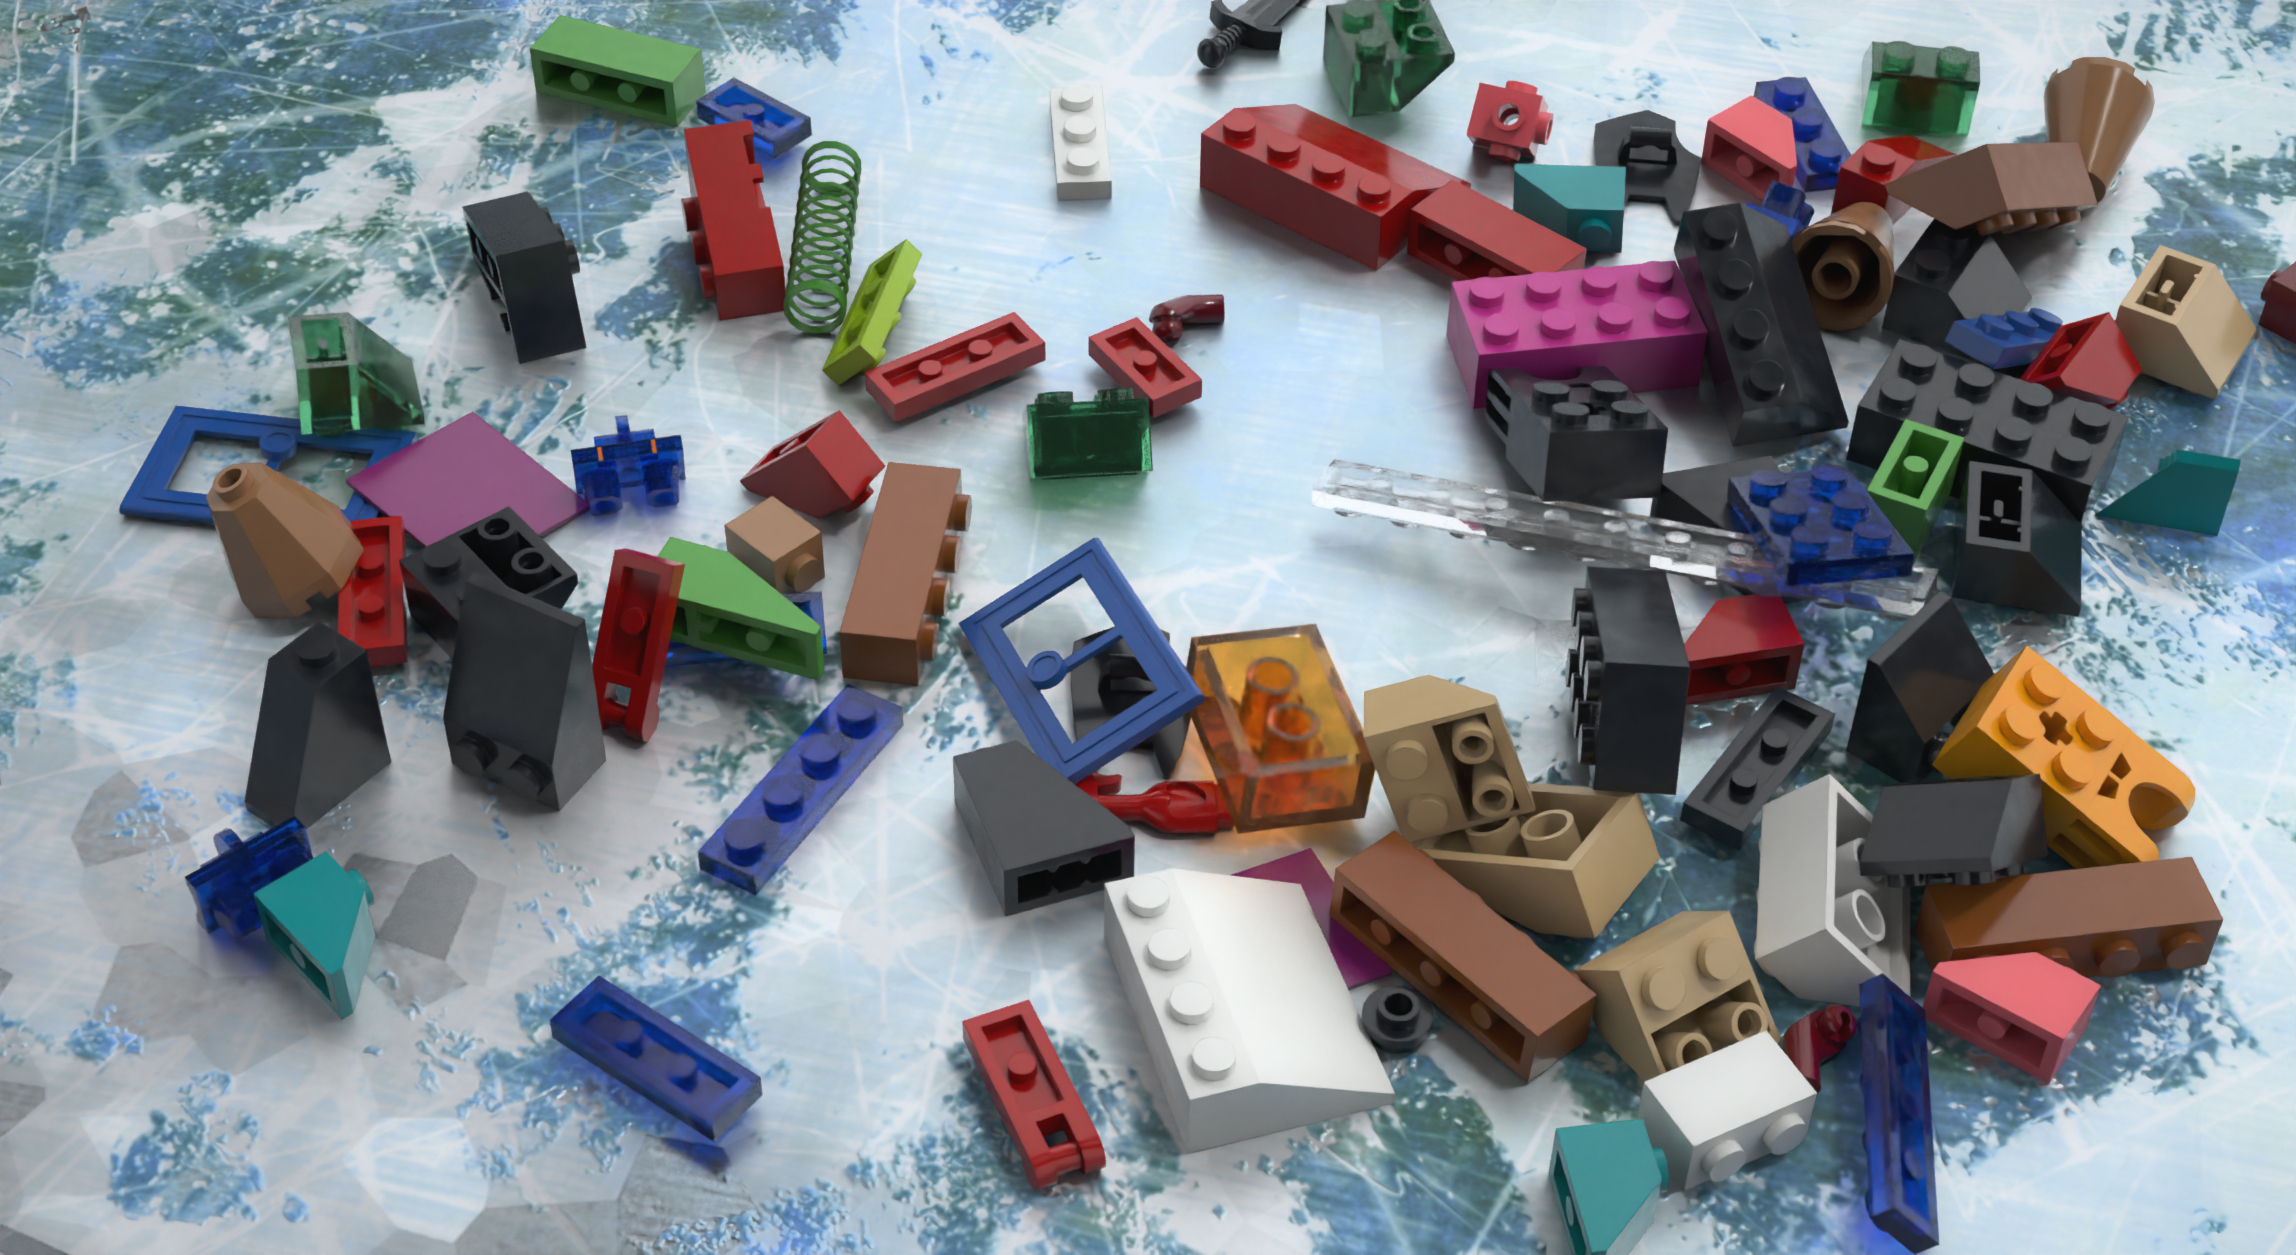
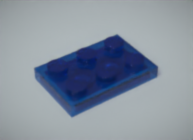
[1727,464,1914,587]

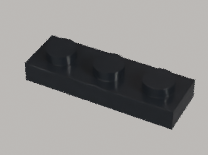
[1680,686,1835,850]

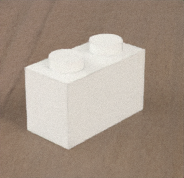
[1637,1030,1817,1191]

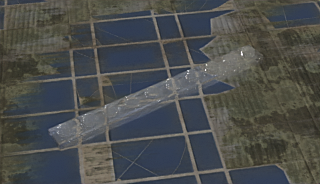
[1312,459,1939,621]

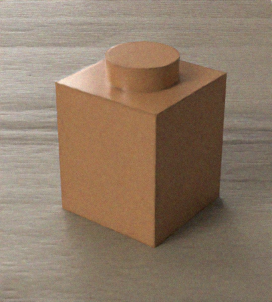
[724,496,825,600]

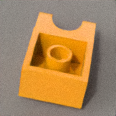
[1932,645,2195,869]

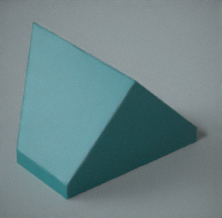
[2095,449,2241,536]

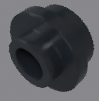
[1362,986,1433,1054]

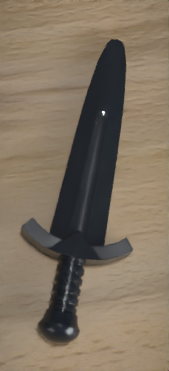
[1197,0,1300,68]

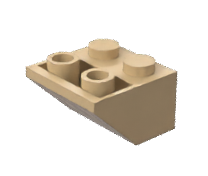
[2115,245,2257,400]
[1363,675,1535,842]
[1573,911,1781,1082]

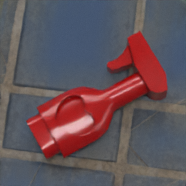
[1075,772,1235,834]

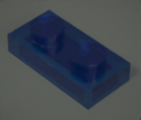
[696,77,812,159]

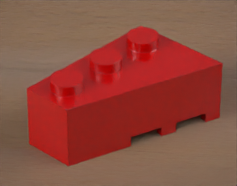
[681,120,786,321]

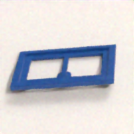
[119,405,418,525]
[958,538,1205,784]

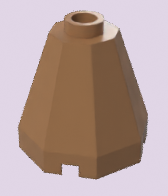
[206,462,364,618]

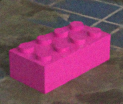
[1446,260,1708,409]

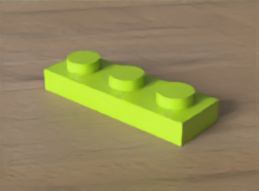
[822,239,922,386]

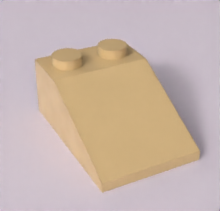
[1411,783,1660,939]

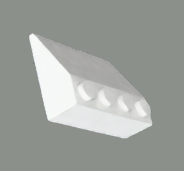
[1104,868,1395,1154]

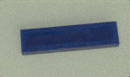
[698,684,904,895]
[1857,973,1940,1255]

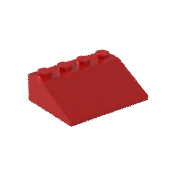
[1199,104,1471,271]

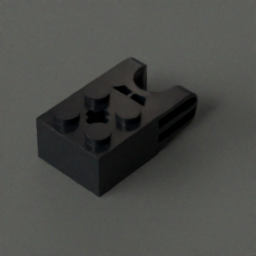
[1485,366,1668,502]

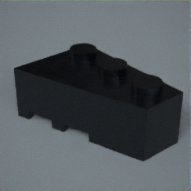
[462,191,587,364]

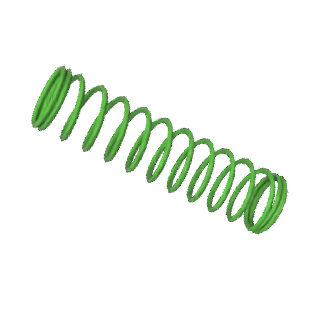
[783,141,862,334]

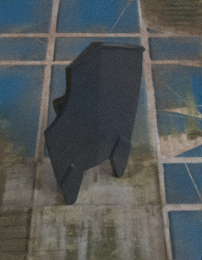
[1593,110,1701,226]
[1071,626,1198,780]

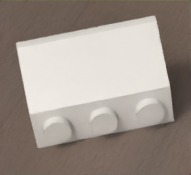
[1754,774,1910,1012]

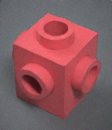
[1466,80,1554,163]

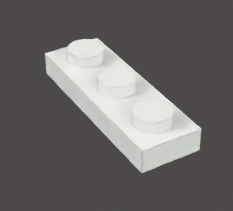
[1049,84,1112,200]

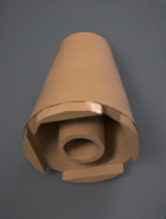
[2043,57,2155,203]
[1791,202,1895,331]

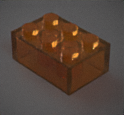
[1186,624,1376,834]

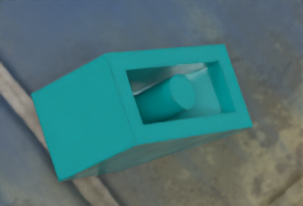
[1513,163,1626,253]
[253,851,375,1020]
[1548,1118,1669,1255]

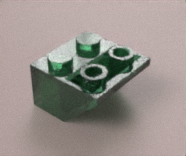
[1323,0,1455,117]
[287,312,425,437]
[1022,388,1153,481]

